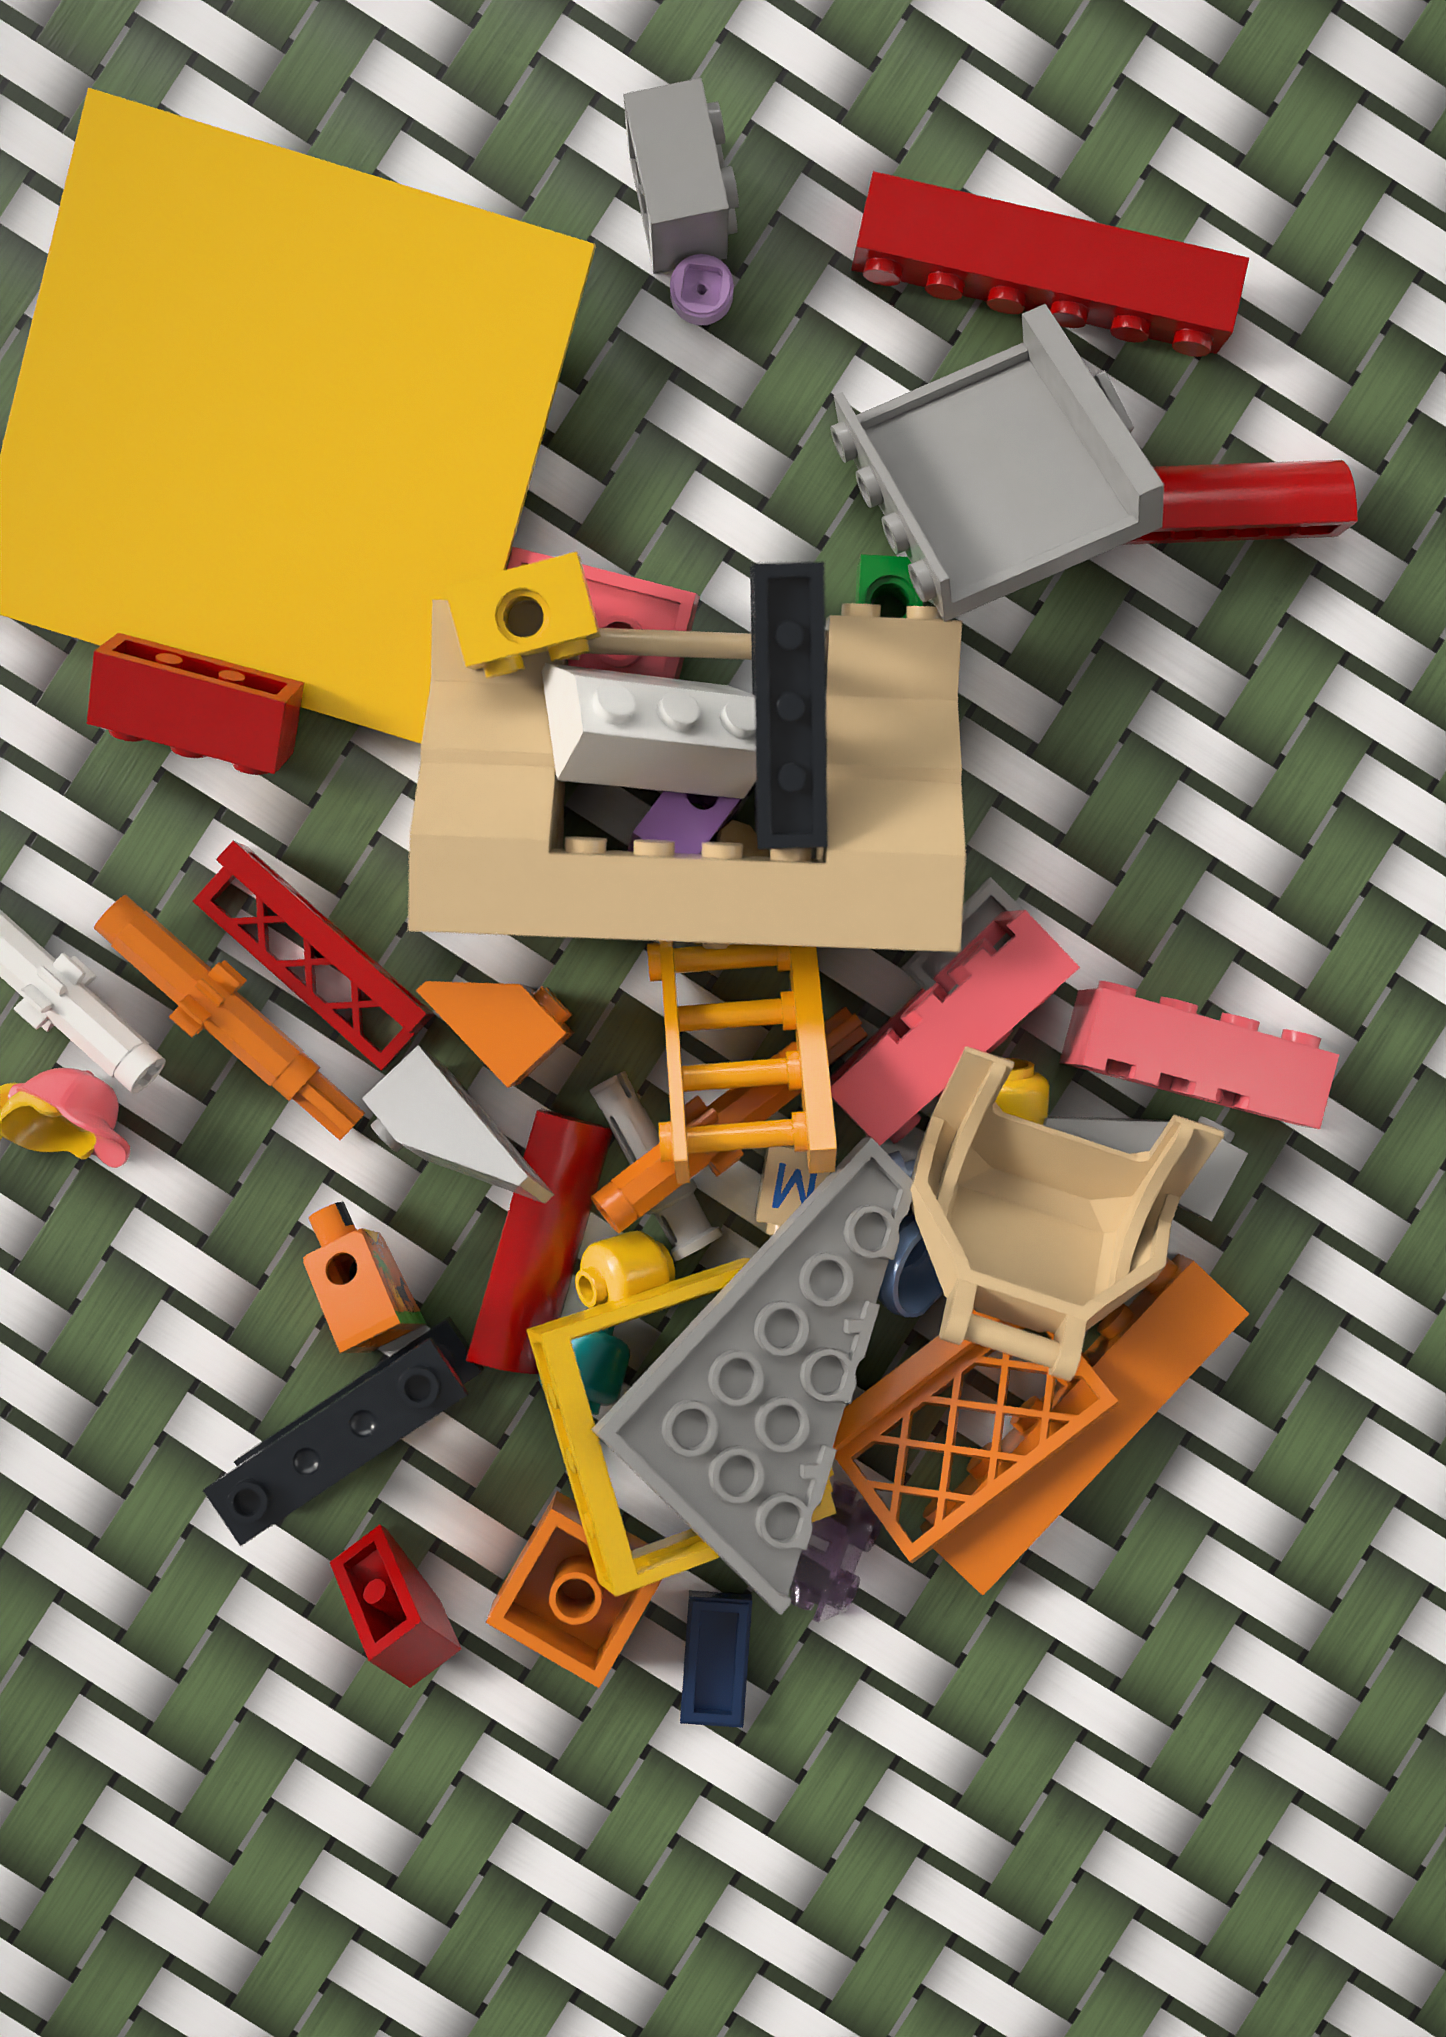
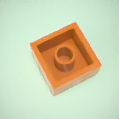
[485,1491,662,1688]

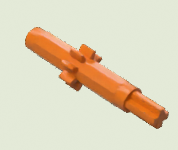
[94,895,365,1140]
[591,1007,868,1234]

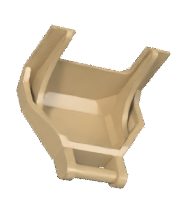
[910,1047,1224,1381]

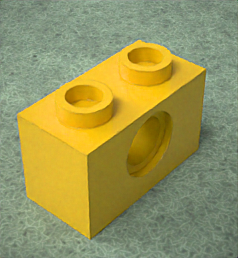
[444,551,601,678]

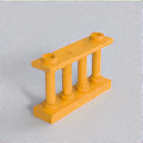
[647,941,837,1184]

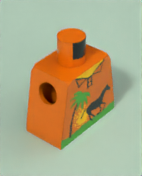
[303,1202,426,1353]

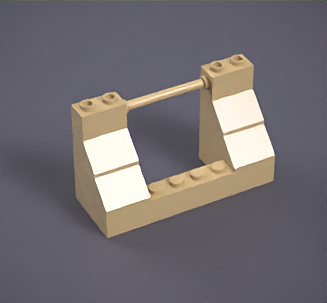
[408,600,966,952]

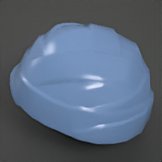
[877,1215,944,1317]

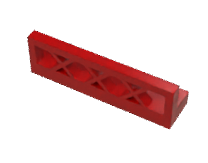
[192,840,434,1071]

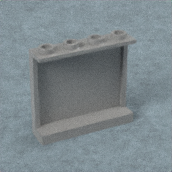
[830,304,1164,622]

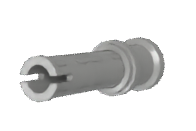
[589,1071,723,1262]

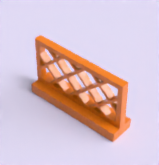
[832,1309,1119,1563]

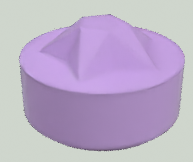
[670,254,734,325]

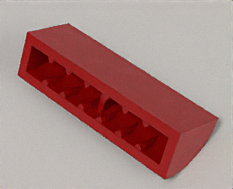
[1122,460,1358,545]
[466,1108,613,1374]

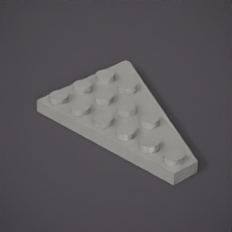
[591,1138,913,1615]

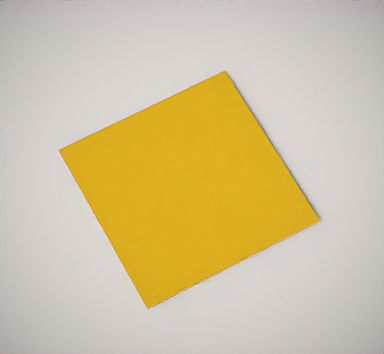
[0,87,596,744]

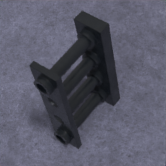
[750,562,828,849]
[203,1316,484,1547]

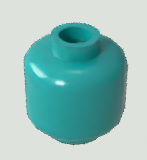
[539,1326,630,1415]

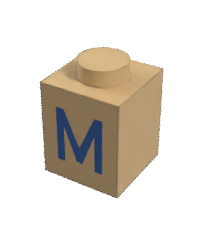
[755,1146,830,1235]

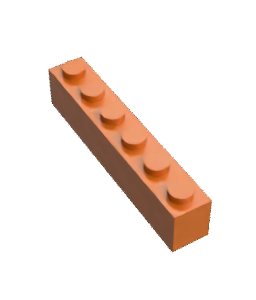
[920,1253,1249,1596]

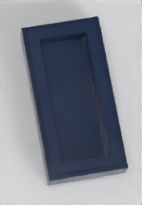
[680,1590,752,1728]

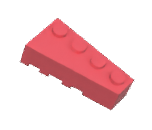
[830,910,1080,1146]
[1059,981,1339,1129]

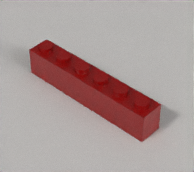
[851,171,1250,357]

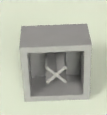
[623,78,739,273]

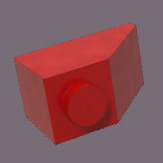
[329,1524,462,1688]

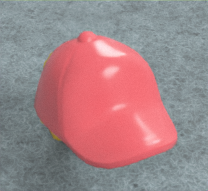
[0,1068,130,1168]

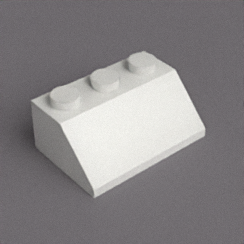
[542,663,756,799]

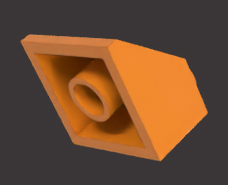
[416,981,574,1088]

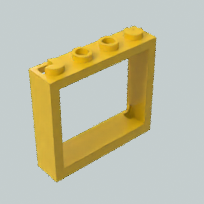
[526,1258,836,1597]

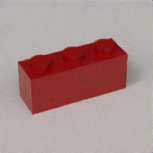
[87,633,304,775]

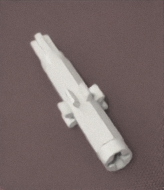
[0,910,166,1094]

